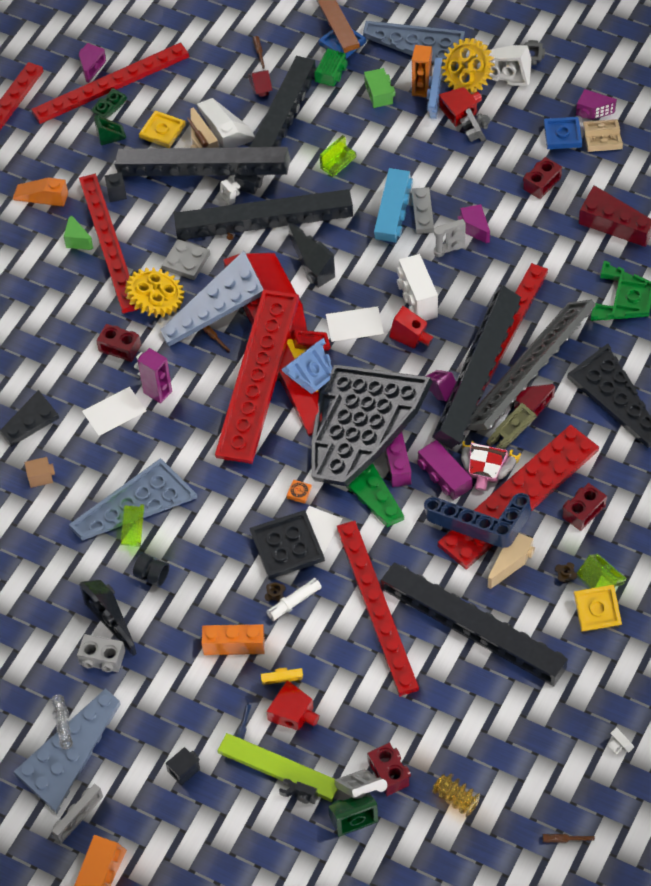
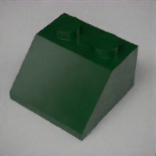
[328,793,378,837]

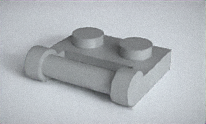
[434,219,466,257]
[334,769,387,799]

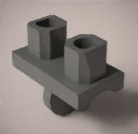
[460,108,490,142]

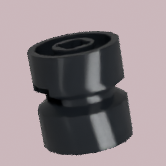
[133,553,170,587]

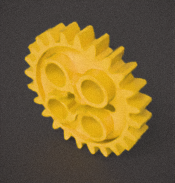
[441,38,495,94]
[125,267,185,318]

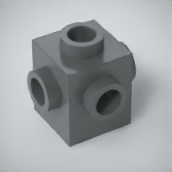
[524,40,545,65]

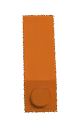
[13,178,68,207]

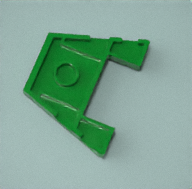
[591,261,651,321]

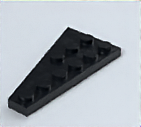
[567,344,651,448]

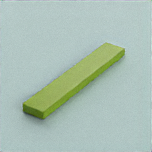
[217,733,338,802]

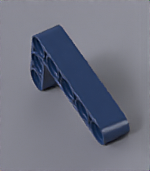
[424,493,531,548]

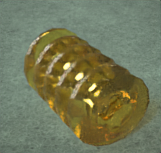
[432,773,481,817]

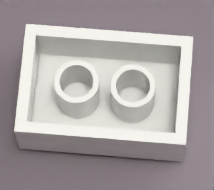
[397,254,438,321]

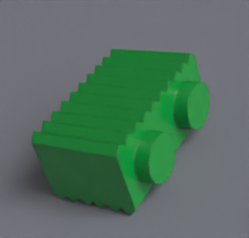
[314,48,348,87]

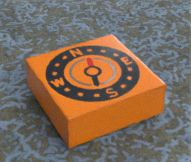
[287,480,312,504]

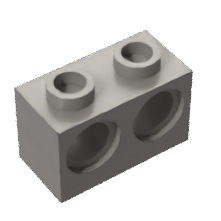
[77,634,125,672]

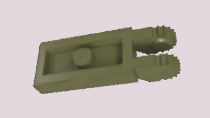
[487,403,537,450]

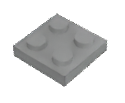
[162,239,210,280]

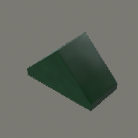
[94,115,126,146]

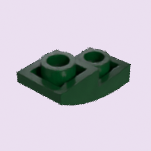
[91,88,127,119]

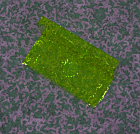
[320,135,357,177]
[121,504,144,547]
[577,554,627,588]

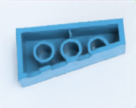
[374,168,413,243]

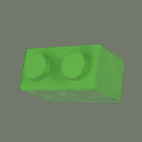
[364,68,396,108]

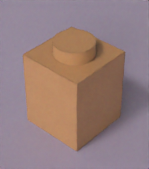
[24,457,55,488]

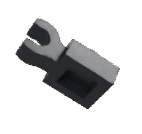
[279,779,318,805]

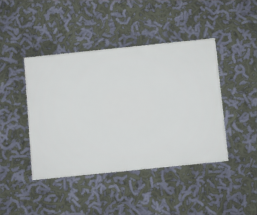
[326,306,384,342]
[82,387,146,436]
[306,506,343,564]

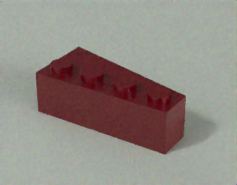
[579,185,651,247]

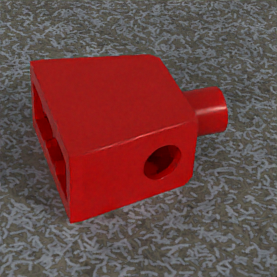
[439,87,482,127]
[389,306,434,348]
[267,680,320,730]

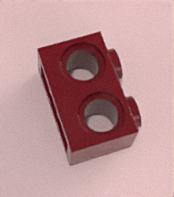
[523,157,562,199]
[96,324,141,362]
[562,483,607,531]
[367,742,411,796]

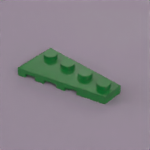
[346,463,404,527]

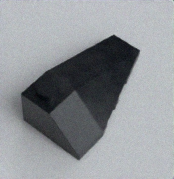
[288,223,335,288]
[79,580,137,656]

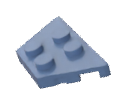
[427,58,442,119]
[281,338,333,394]

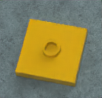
[139,111,186,148]
[573,585,622,632]
[261,668,303,685]

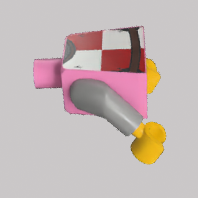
[461,441,521,491]

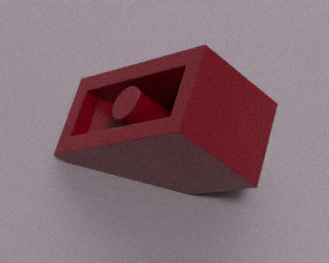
[248,70,273,97]
[514,384,555,416]

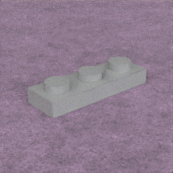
[412,187,434,234]
[52,783,103,844]

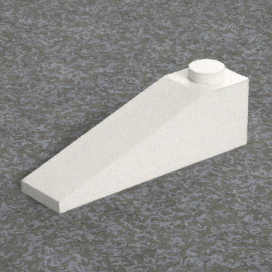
[466,45,531,86]
[197,98,255,148]

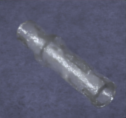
[51,695,73,749]

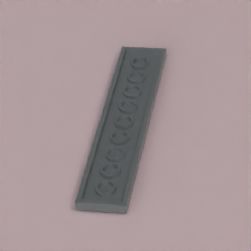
[465,299,596,431]

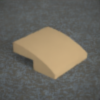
[583,119,623,152]

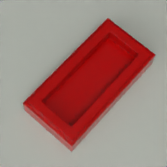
[291,329,331,351]

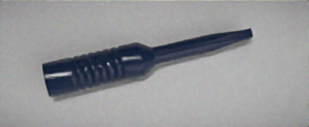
[236,704,252,740]

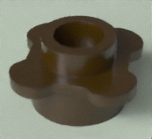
[555,562,577,583]
[265,582,286,602]

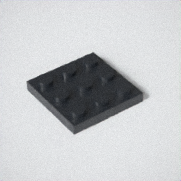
[249,510,325,580]

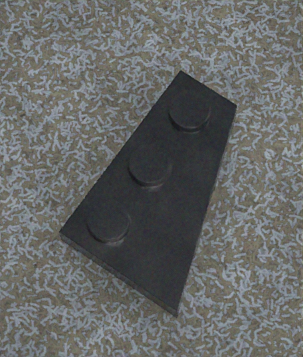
[0,390,59,447]

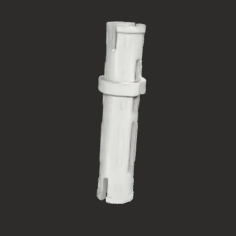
[266,578,322,621]

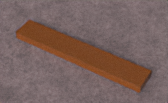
[316,0,360,53]

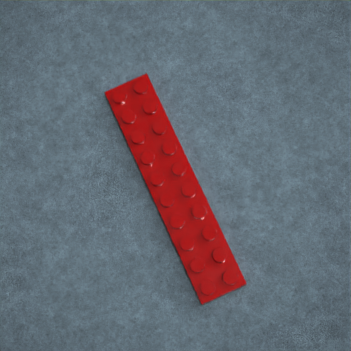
[215,289,300,464]
[438,424,599,570]

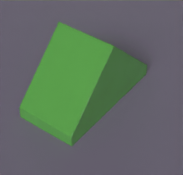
[64,216,94,250]

